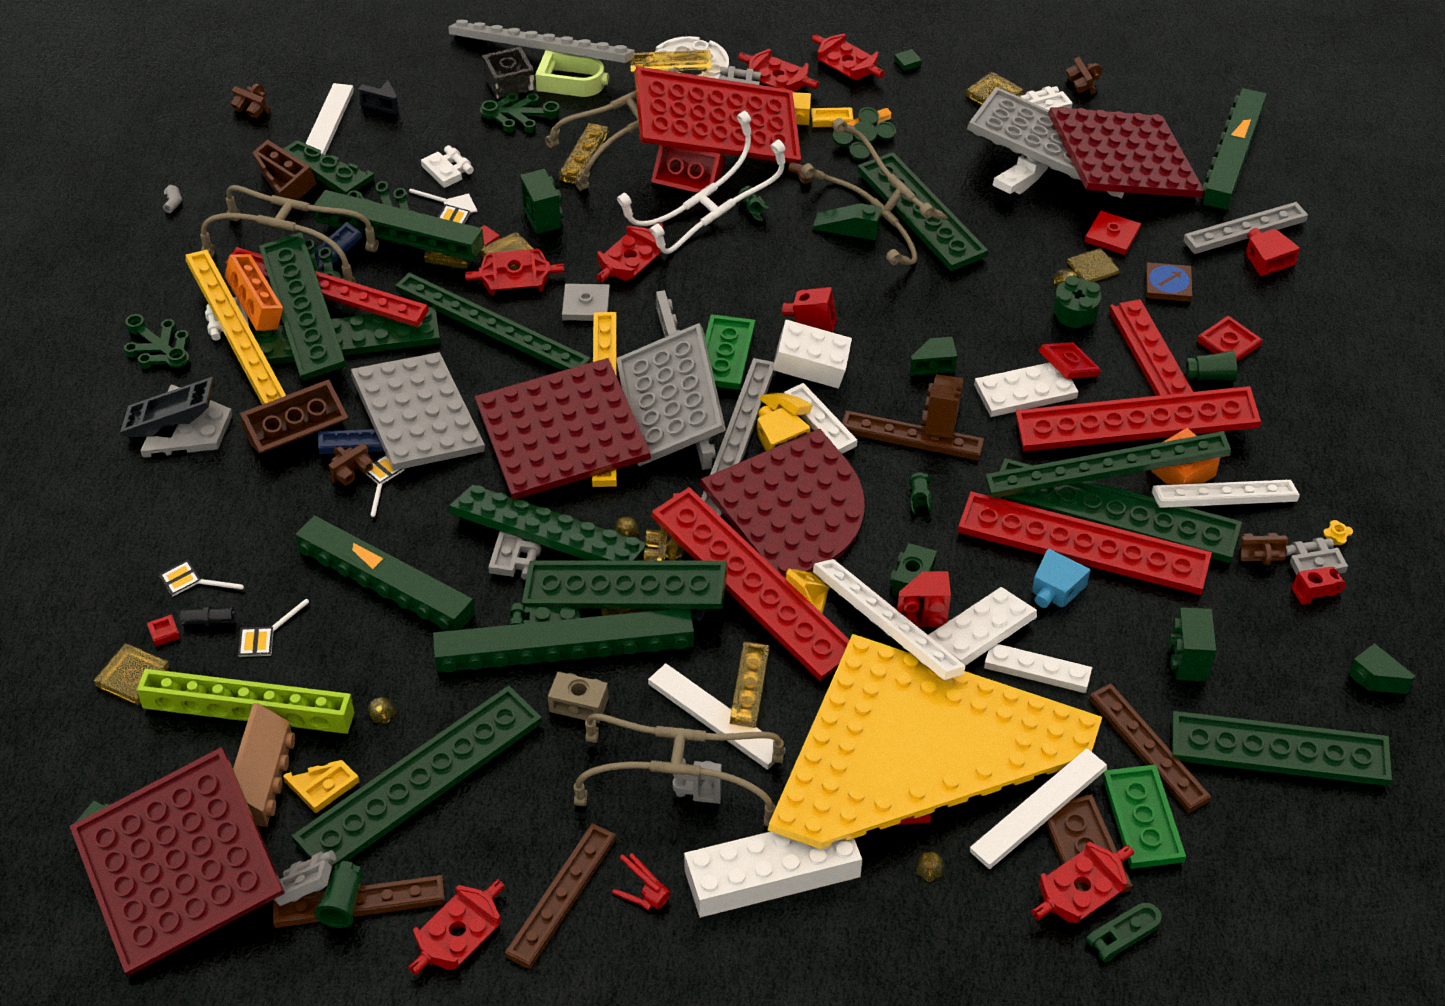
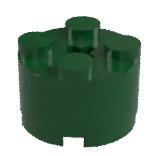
[1053,276,1101,328]

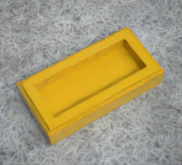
[811,108,853,127]

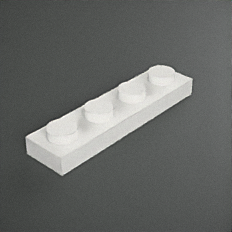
[784,383,857,454]
[984,644,1092,693]

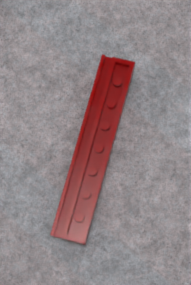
[1109,299,1193,396]

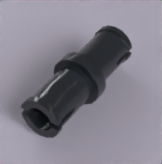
[180,606,235,627]

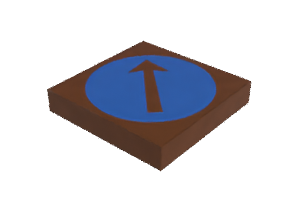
[1146,262,1192,302]

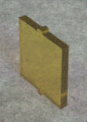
[1067,248,1119,282]

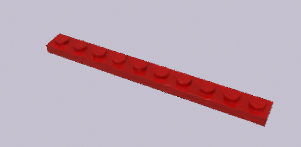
[225,247,429,327]

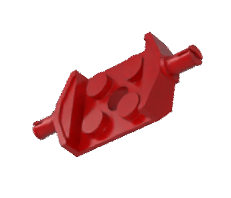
[811,34,885,81]
[738,49,819,93]
[596,222,664,283]
[465,249,564,296]
[1031,842,1134,923]
[408,879,505,976]

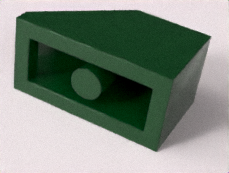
[909,337,957,376]
[1349,643,1415,694]

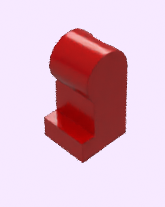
[1291,567,1346,605]

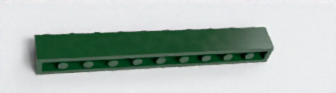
[433,609,694,673]

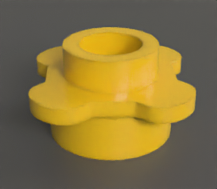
[1323,520,1353,545]

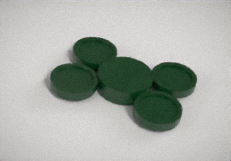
[832,107,896,161]

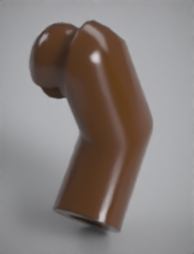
[788,162,813,184]

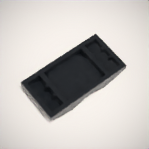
[120,377,215,437]

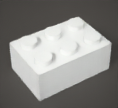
[772,320,852,389]

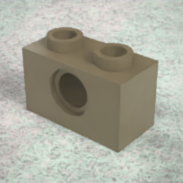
[548,672,609,723]

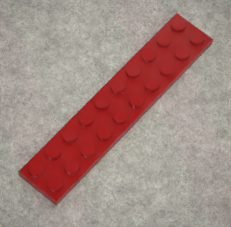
[1016,386,1261,452]
[651,487,850,682]
[958,492,1212,595]

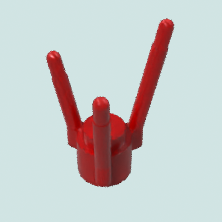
[612,853,671,911]

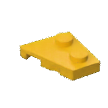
[283,760,359,813]

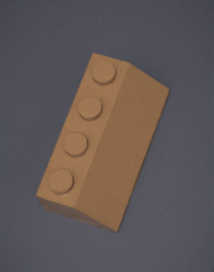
[233,703,295,827]

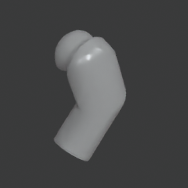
[163,185,182,213]

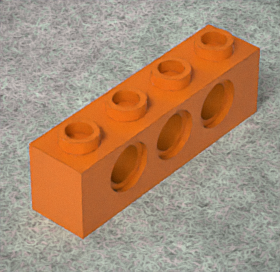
[224,254,283,331]

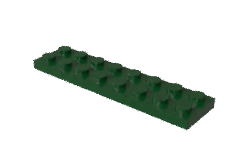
[857,152,988,271]
[259,232,347,381]
[254,306,440,365]
[449,485,648,561]
[522,561,728,609]
[1172,711,1392,786]

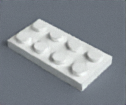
[974,363,1078,417]
[928,587,1037,666]

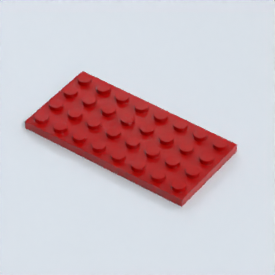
[634,66,801,164]

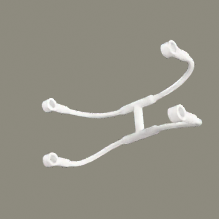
[617,111,785,254]

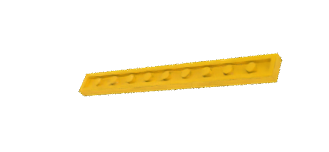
[186,250,286,405]
[592,312,617,487]

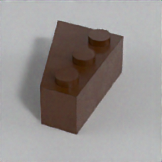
[252,140,317,200]
[922,374,964,438]

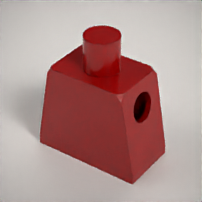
[1246,228,1300,276]
[782,287,837,333]

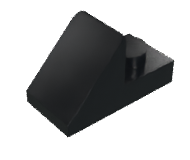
[358,80,399,115]

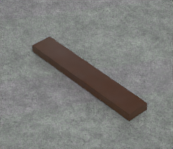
[842,411,984,461]
[1089,683,1211,813]
[505,823,616,969]
[273,875,445,928]

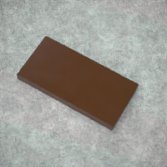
[1045,794,1132,894]

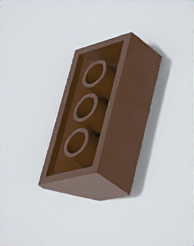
[240,379,349,454]

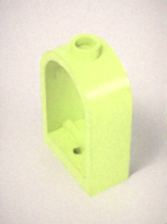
[535,50,609,97]

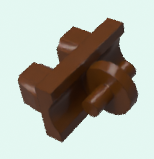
[1066,57,1102,95]
[230,84,271,119]
[328,443,373,486]
[1239,533,1288,565]

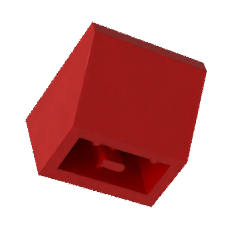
[897,571,951,628]

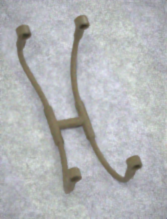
[545,67,679,191]
[801,118,948,266]
[200,185,379,283]
[574,713,784,827]

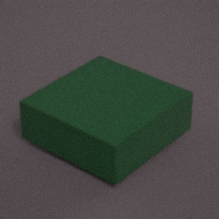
[894,49,922,71]

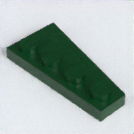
[283,140,375,195]

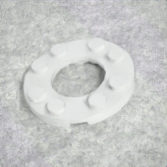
[649,36,729,79]

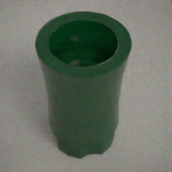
[1186,350,1237,382]
[314,861,363,928]

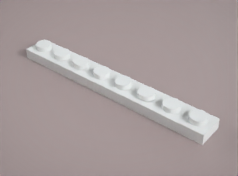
[813,559,966,680]

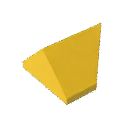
[786,569,831,614]

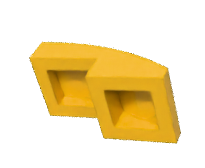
[759,393,813,416]

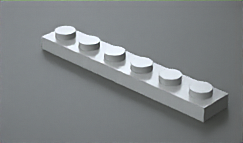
[1183,202,1308,254]

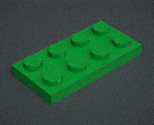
[705,314,755,390]
[1102,765,1186,869]

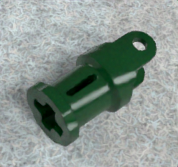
[738,186,770,222]
[909,472,932,515]

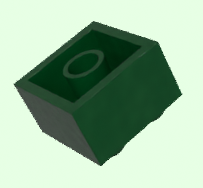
[520,169,563,234]
[1169,607,1216,682]

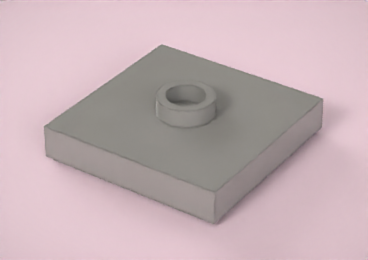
[562,284,610,321]

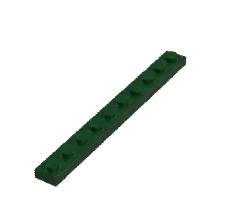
[395,273,591,371]
[986,431,1231,499]

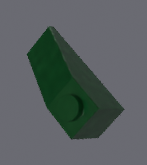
[813,203,882,241]

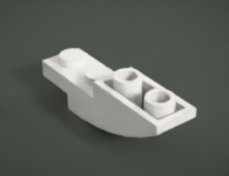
[993,155,1049,194]

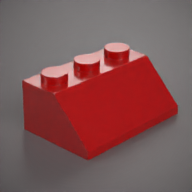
[651,145,726,196]

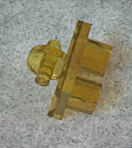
[643,526,684,561]

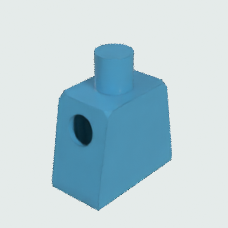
[1032,548,1091,608]

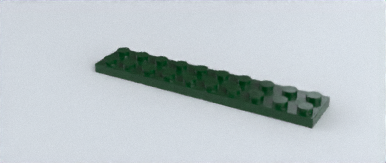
[998,458,1242,563]
[292,685,542,873]

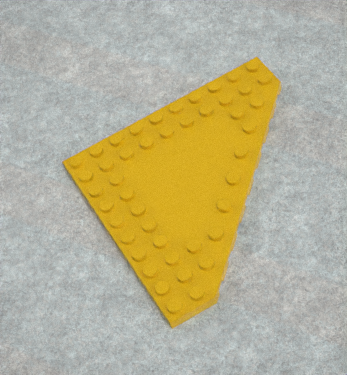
[768,634,1102,849]

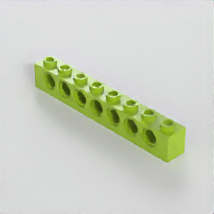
[137,669,354,734]

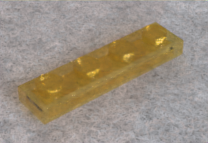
[630,50,711,72]
[559,123,608,184]
[729,641,769,728]

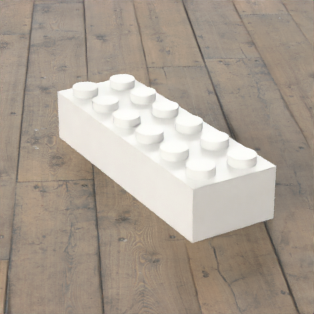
[684,832,862,917]

